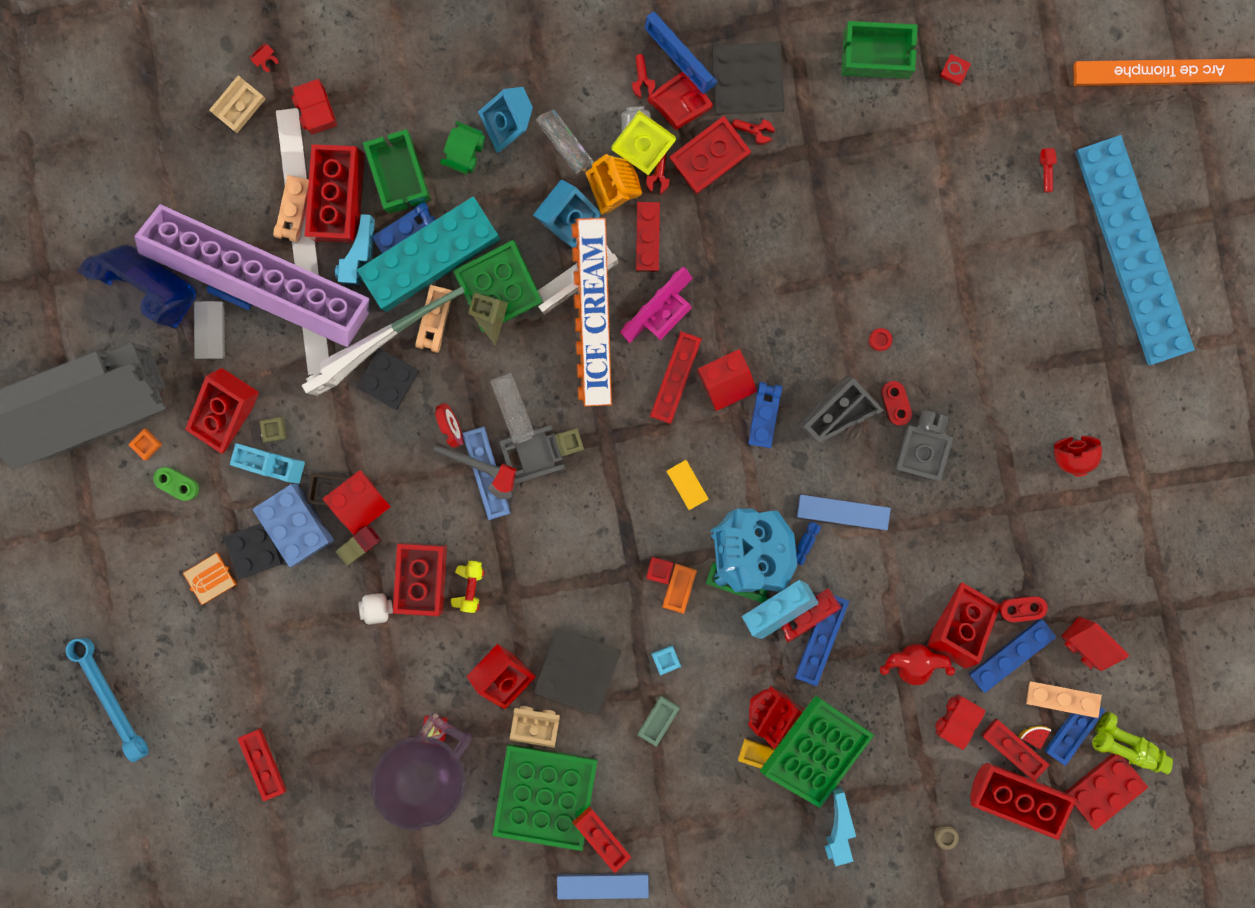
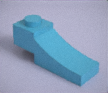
[335,214,375,286]
[230,443,305,484]
[824,786,856,866]

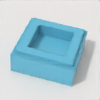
[651,645,681,675]

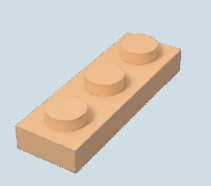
[1026,681,1102,718]

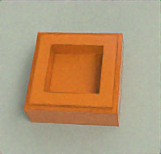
[128,429,163,461]

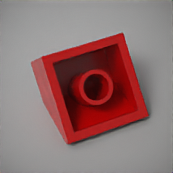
[697,349,757,411]
[323,470,391,535]
[1061,617,1129,671]
[466,644,536,710]

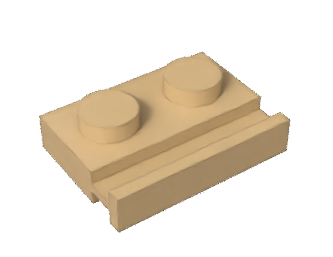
[209,75,266,133]

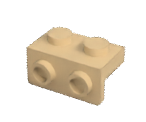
[509,706,560,748]

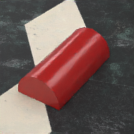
[970,763,1077,840]

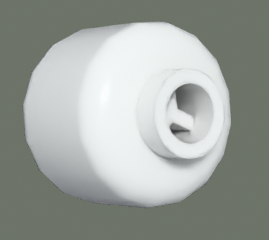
[358,593,393,625]

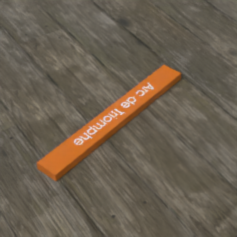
[1073,59,1255,86]

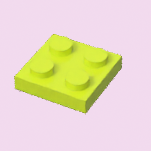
[611,111,676,175]

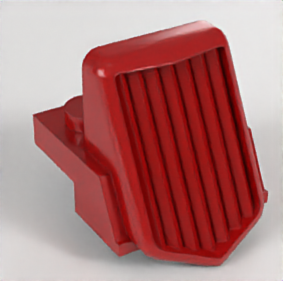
[747,686,805,750]

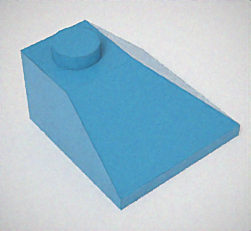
[478,87,533,153]

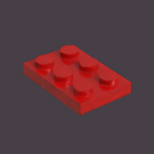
[669,116,751,195]
[1064,753,1149,830]

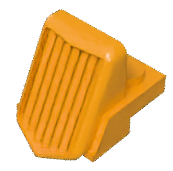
[585,154,642,215]

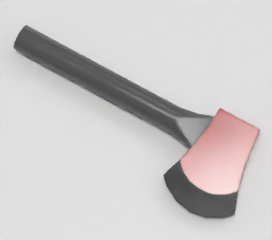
[434,443,517,499]

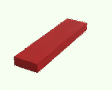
[650,331,702,424]

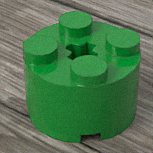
[440,121,485,175]

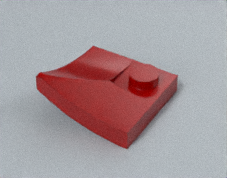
[647,72,713,131]

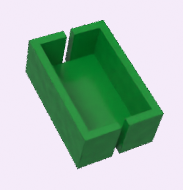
[841,21,918,79]
[363,129,432,214]

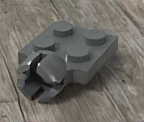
[895,410,953,481]

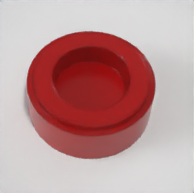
[868,328,893,352]

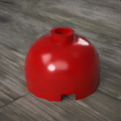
[1054,436,1102,477]

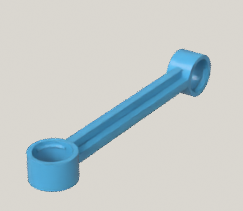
[66,637,148,762]

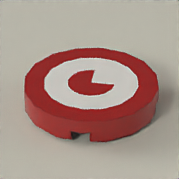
[435,403,463,448]

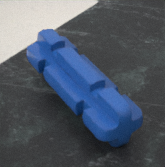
[796,522,821,565]

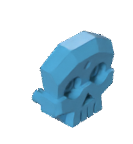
[710,509,797,592]

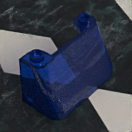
[77,245,196,329]

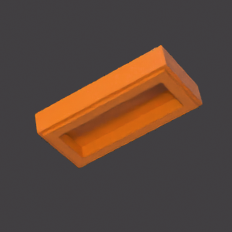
[662,563,697,614]

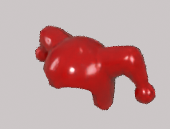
[880,644,955,685]

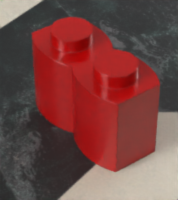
[292,79,337,135]
[935,694,986,750]

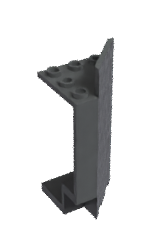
[0,343,166,470]

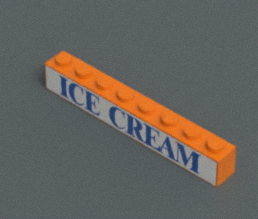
[571,218,612,406]

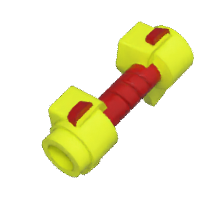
[451,560,485,613]

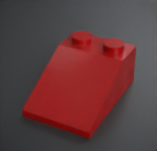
[185,368,259,454]
[927,582,1000,669]

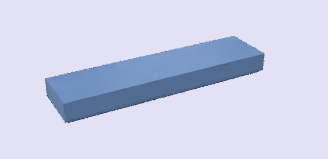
[462,427,511,520]
[796,495,891,530]
[557,873,649,899]

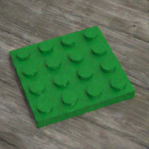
[759,695,874,808]
[492,744,598,851]

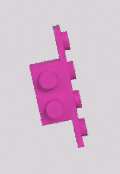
[620,267,693,343]

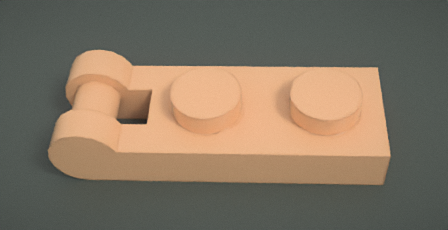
[273,175,309,242]
[416,285,453,353]

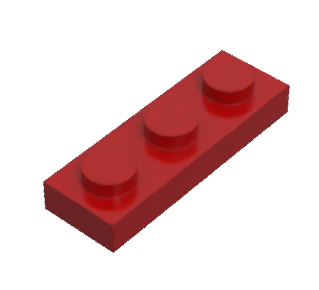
[636,202,660,272]
[981,718,1049,781]
[237,728,287,802]
[572,807,632,873]

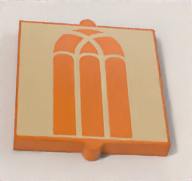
[183,553,237,605]

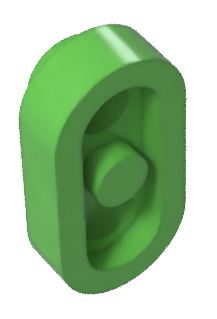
[153,467,199,501]

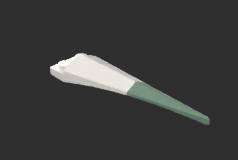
[302,286,465,396]

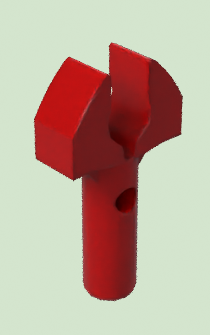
[632,54,655,99]
[732,119,775,145]
[1040,148,1057,193]
[646,152,670,195]

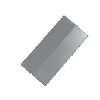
[194,301,225,360]

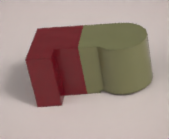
[336,525,383,566]

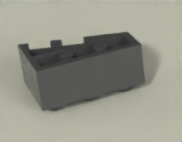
[797,376,884,443]

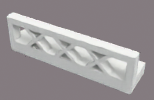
[538,247,618,315]

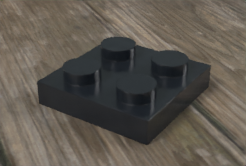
[357,348,419,410]
[223,524,284,580]

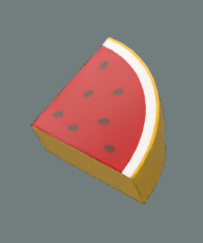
[1018,725,1051,749]

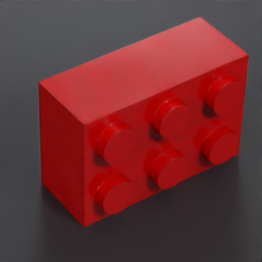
[393,542,447,616]

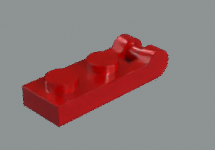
[779,588,842,643]

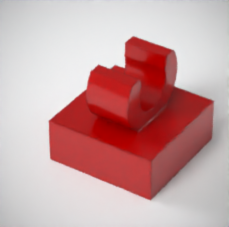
[249,43,279,72]

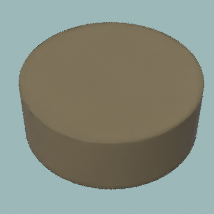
[934,825,959,850]

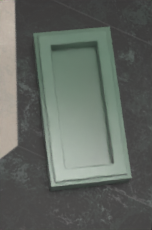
[637,695,680,747]

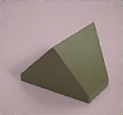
[468,292,508,346]

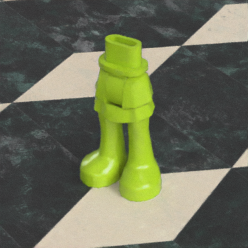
[1092,711,1173,775]

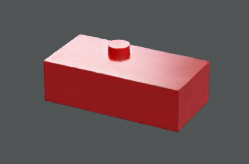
[304,144,365,243]

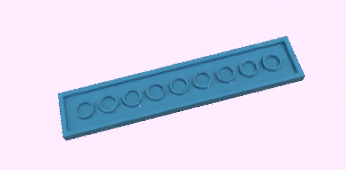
[1075,135,1195,365]

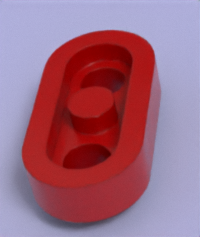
[881,381,912,426]
[999,596,1048,622]

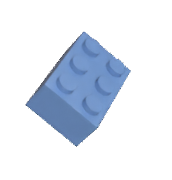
[252,484,335,567]

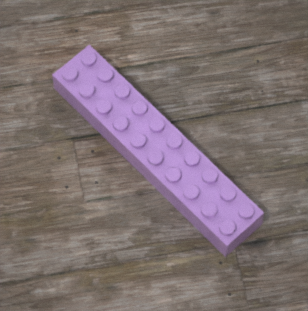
[134,204,369,347]

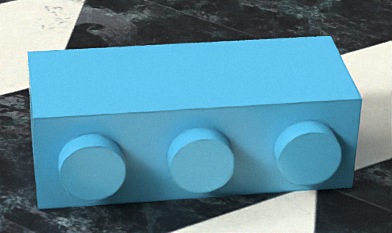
[742,580,819,639]

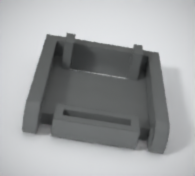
[499,425,565,484]

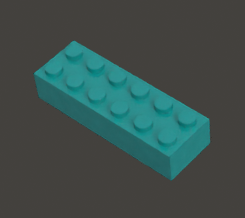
[357,196,501,312]

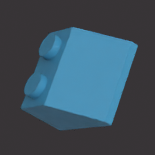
[533,179,601,248]

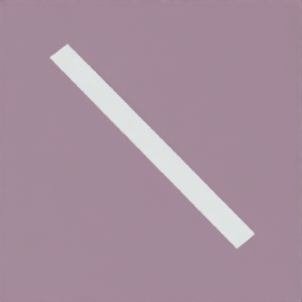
[276,108,329,375]

